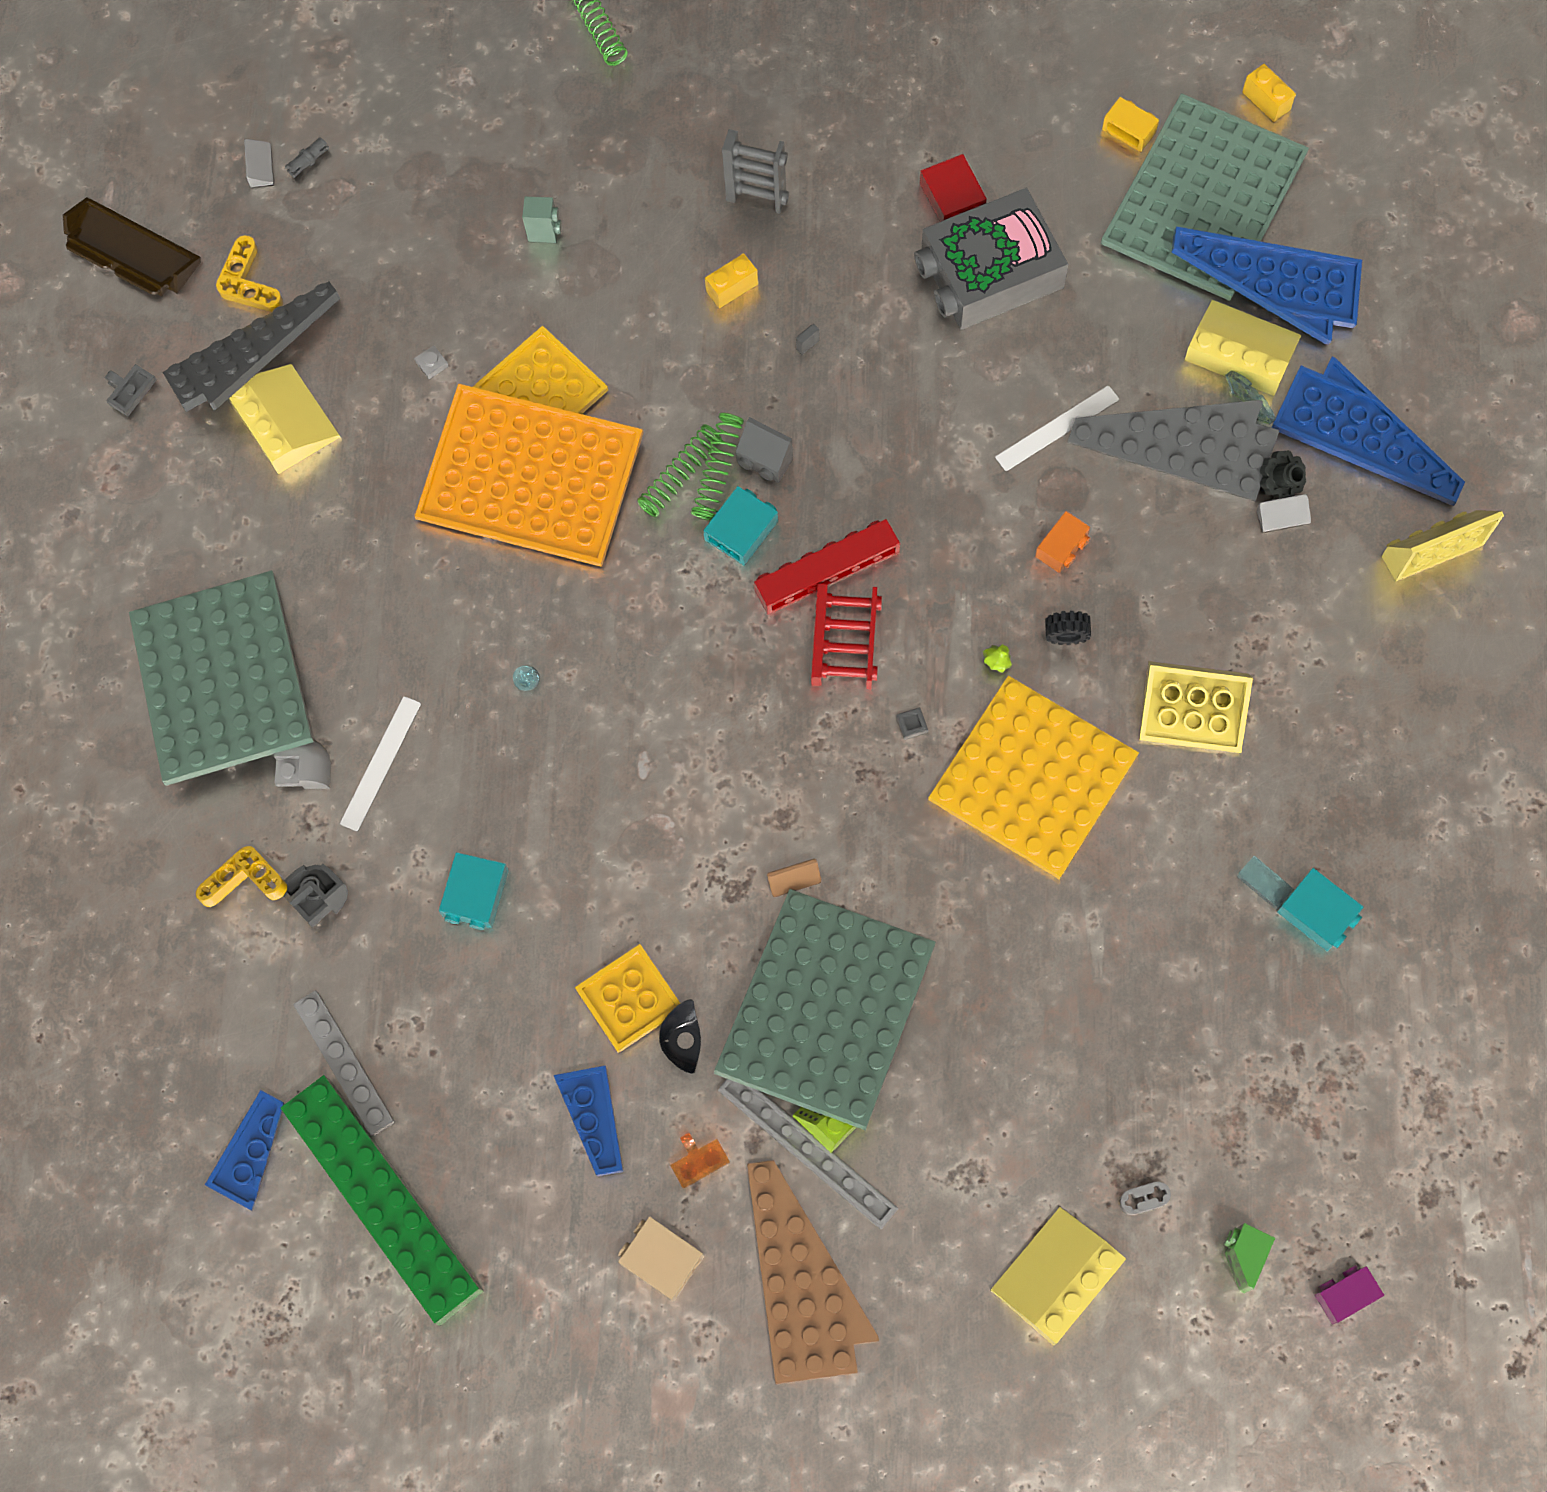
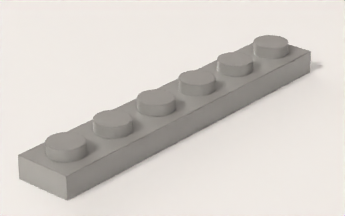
[293,990,395,1137]

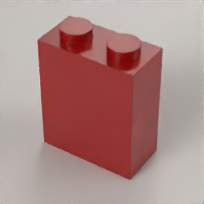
[920,154,987,222]

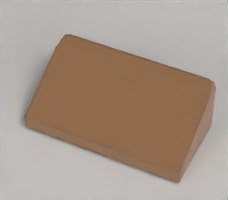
[767,858,821,897]

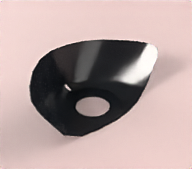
[659,999,701,1074]

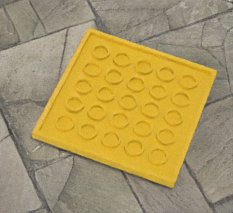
[928,675,1139,880]

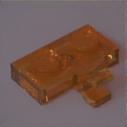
[670,1133,730,1190]

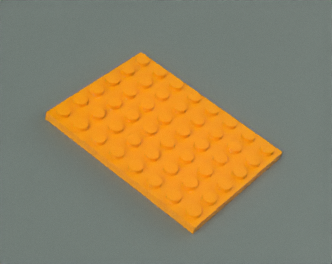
[415,384,643,567]

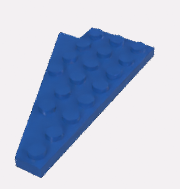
[1172,226,1362,345]
[1271,356,1465,506]

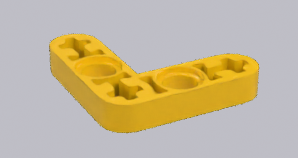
[216,235,283,312]
[196,846,287,907]

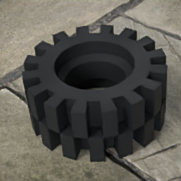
[1045,611,1091,645]

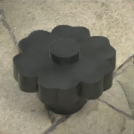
[1260,450,1306,500]

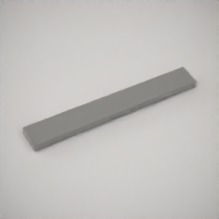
[718,1079,898,1229]

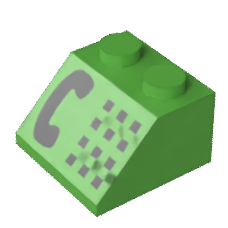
[1224,1223,1275,1293]

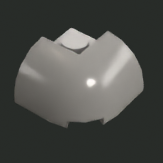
[274,741,331,789]

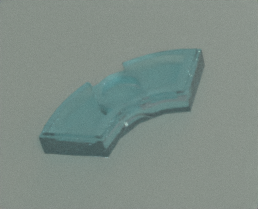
[1225,371,1276,425]

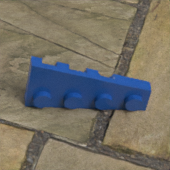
[553,1066,624,1177]
[205,1090,285,1211]

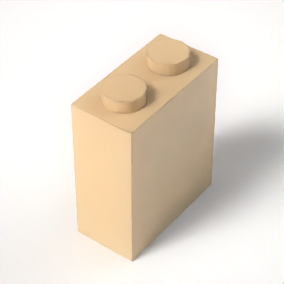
[618,1216,704,1302]

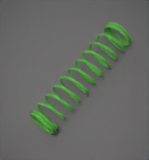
[573,0,628,65]
[691,413,744,520]
[637,424,722,517]

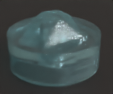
[513,666,540,691]

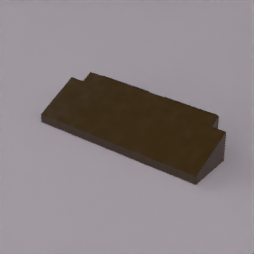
[63,197,201,297]

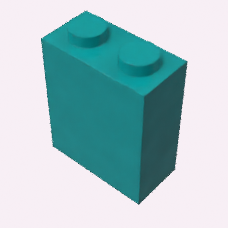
[703,486,778,566]
[439,852,509,930]
[1277,868,1364,952]

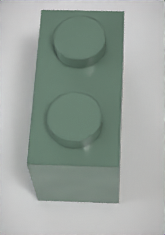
[522,196,562,243]

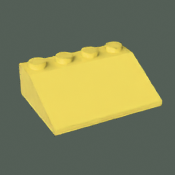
[1185,300,1301,396]
[229,364,340,474]
[1382,510,1504,582]
[1139,661,1253,753]
[991,1207,1126,1346]

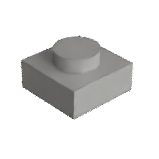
[414,346,449,379]

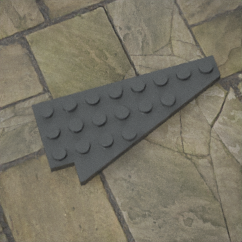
[163,281,340,412]
[1068,400,1279,501]

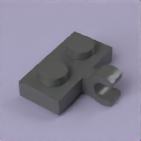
[104,364,157,417]

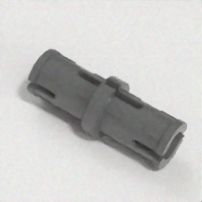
[285,137,329,178]

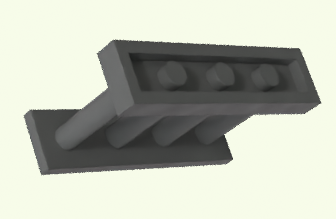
[722,129,789,213]

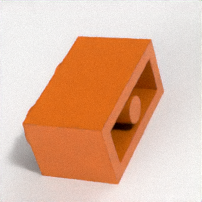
[1035,511,1090,573]

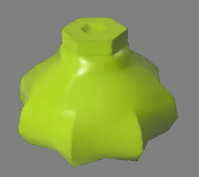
[983,644,1012,673]

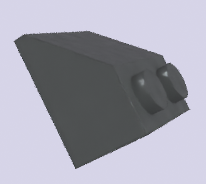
[736,417,793,483]

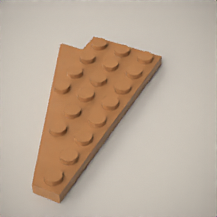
[747,1160,879,1385]

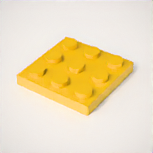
[575,944,681,1053]

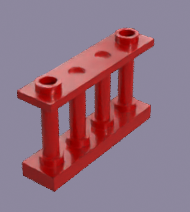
[811,584,882,689]

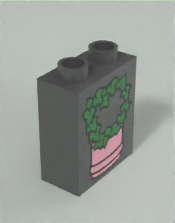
[914,187,1069,330]

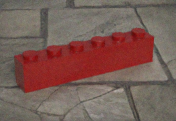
[754,519,900,615]

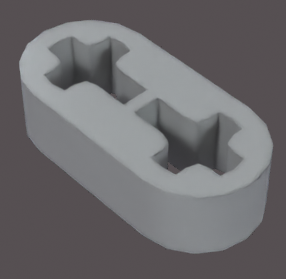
[1119,1182,1171,1215]

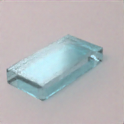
[1237,856,1295,910]

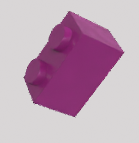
[1315,1265,1385,1325]

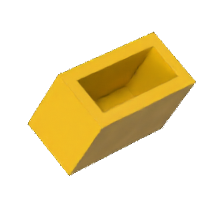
[1242,63,1296,122]
[1102,97,1159,152]
[705,253,758,309]

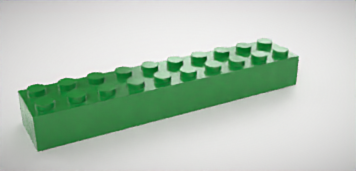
[280,1075,484,1326]

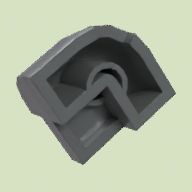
[283,864,348,928]

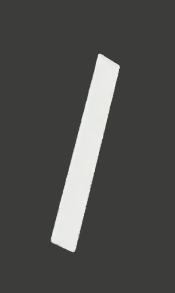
[995,386,1119,471]
[340,696,421,831]

